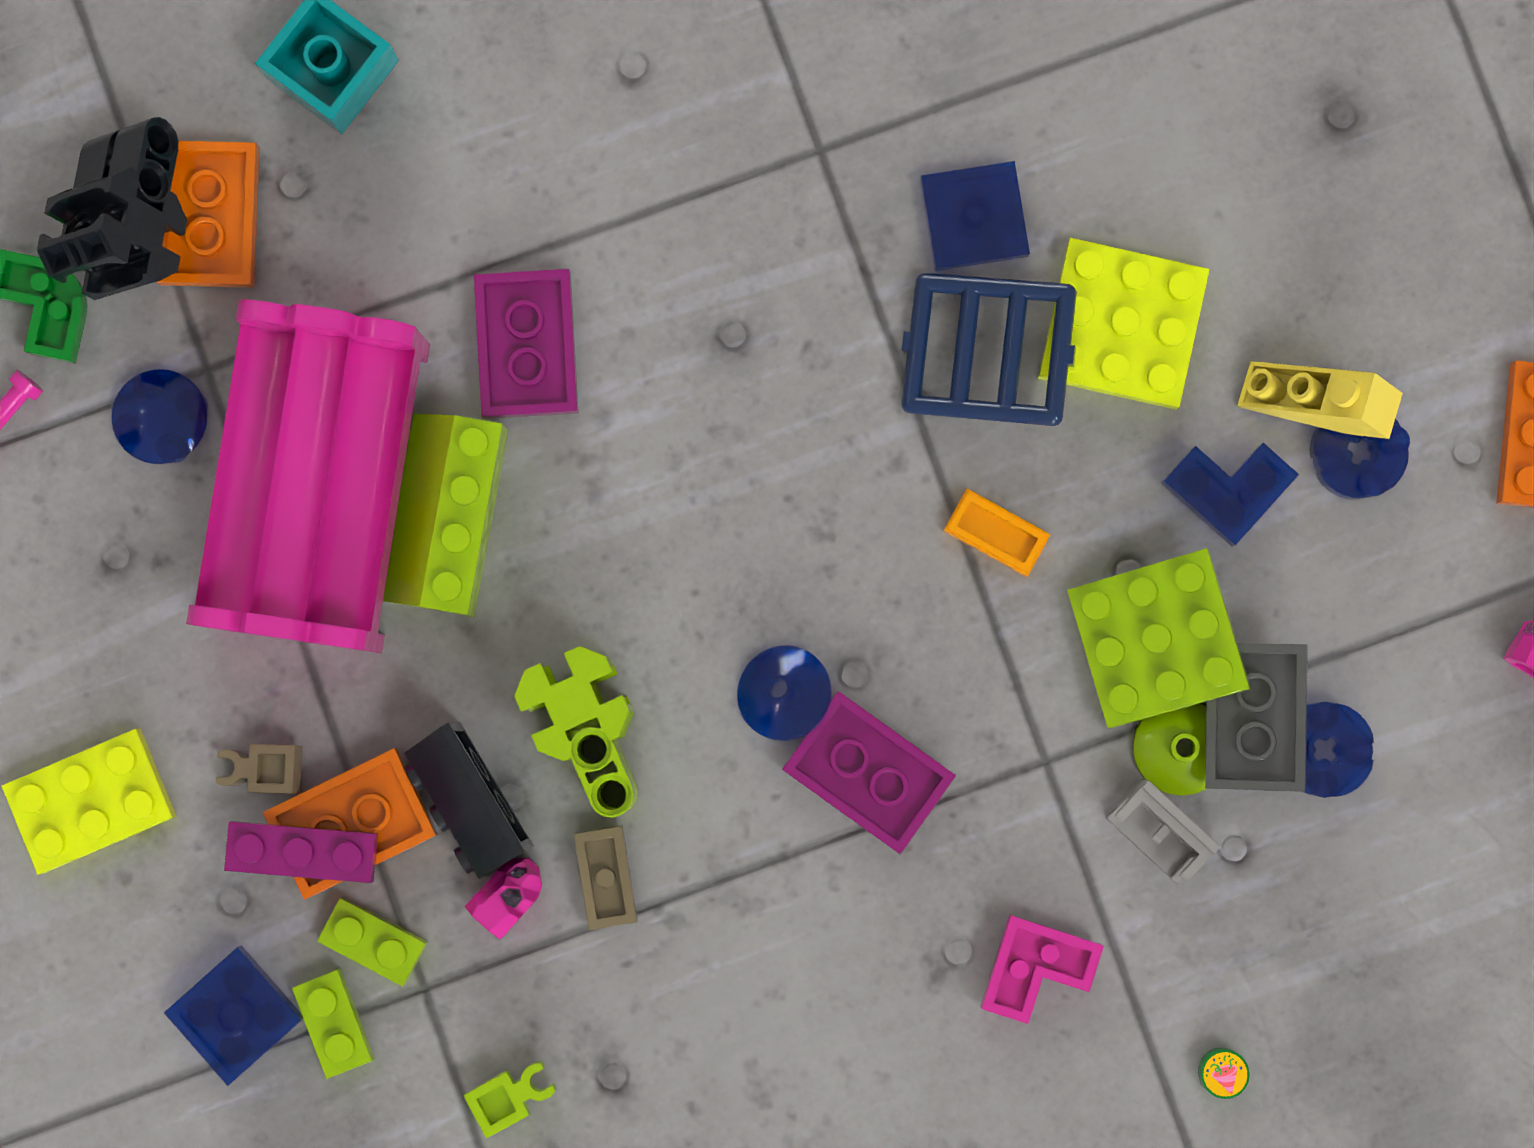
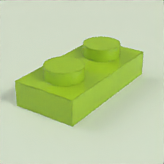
[317,897,428,987]
[292,968,375,1079]

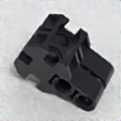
[37,117,187,300]

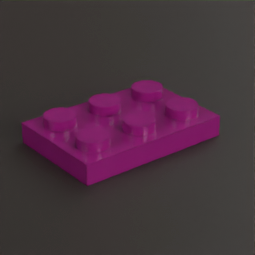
[474,269,579,419]
[782,691,956,855]

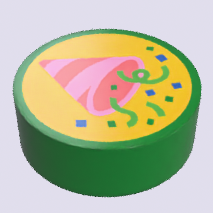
[1198,1048,1250,1099]

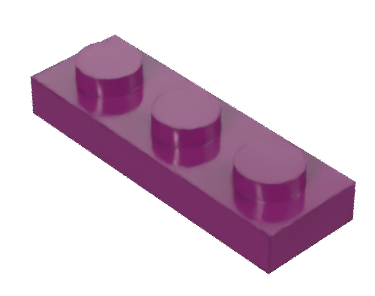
[224,821,378,883]

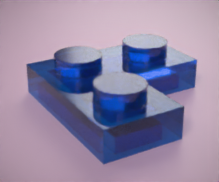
[1161,442,1299,547]

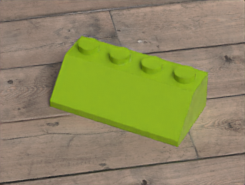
[383,413,508,618]

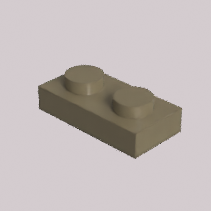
[574,825,638,930]

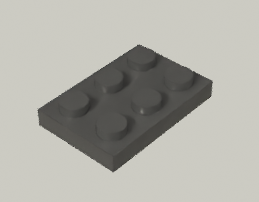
[1205,643,1308,792]

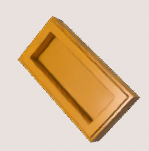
[943,488,1051,577]

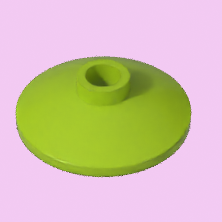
[1133,703,1207,796]

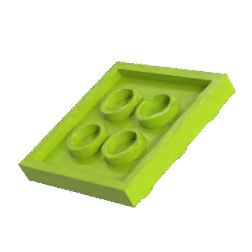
[1067,548,1251,729]

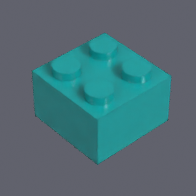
[255,0,399,135]

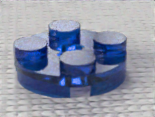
[1309,419,1410,500]
[1302,701,1374,798]

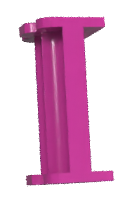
[186,299,430,654]

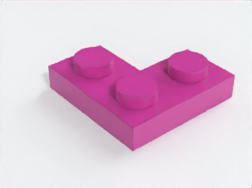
[980,914,1104,1024]

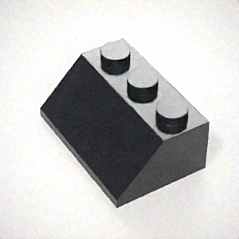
[404,722,534,879]

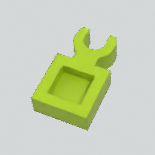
[463,1061,557,1139]

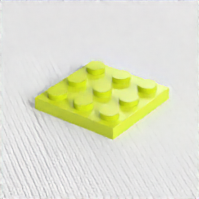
[1038,238,1210,410]

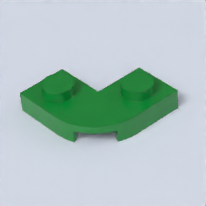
[0,249,88,364]

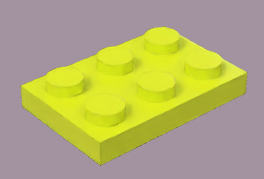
[1,728,177,875]

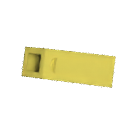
[1237,361,1403,439]

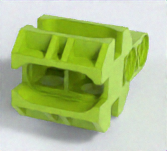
[514,646,639,818]

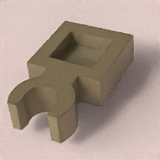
[215,744,302,794]

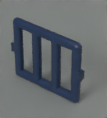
[901,273,1077,426]

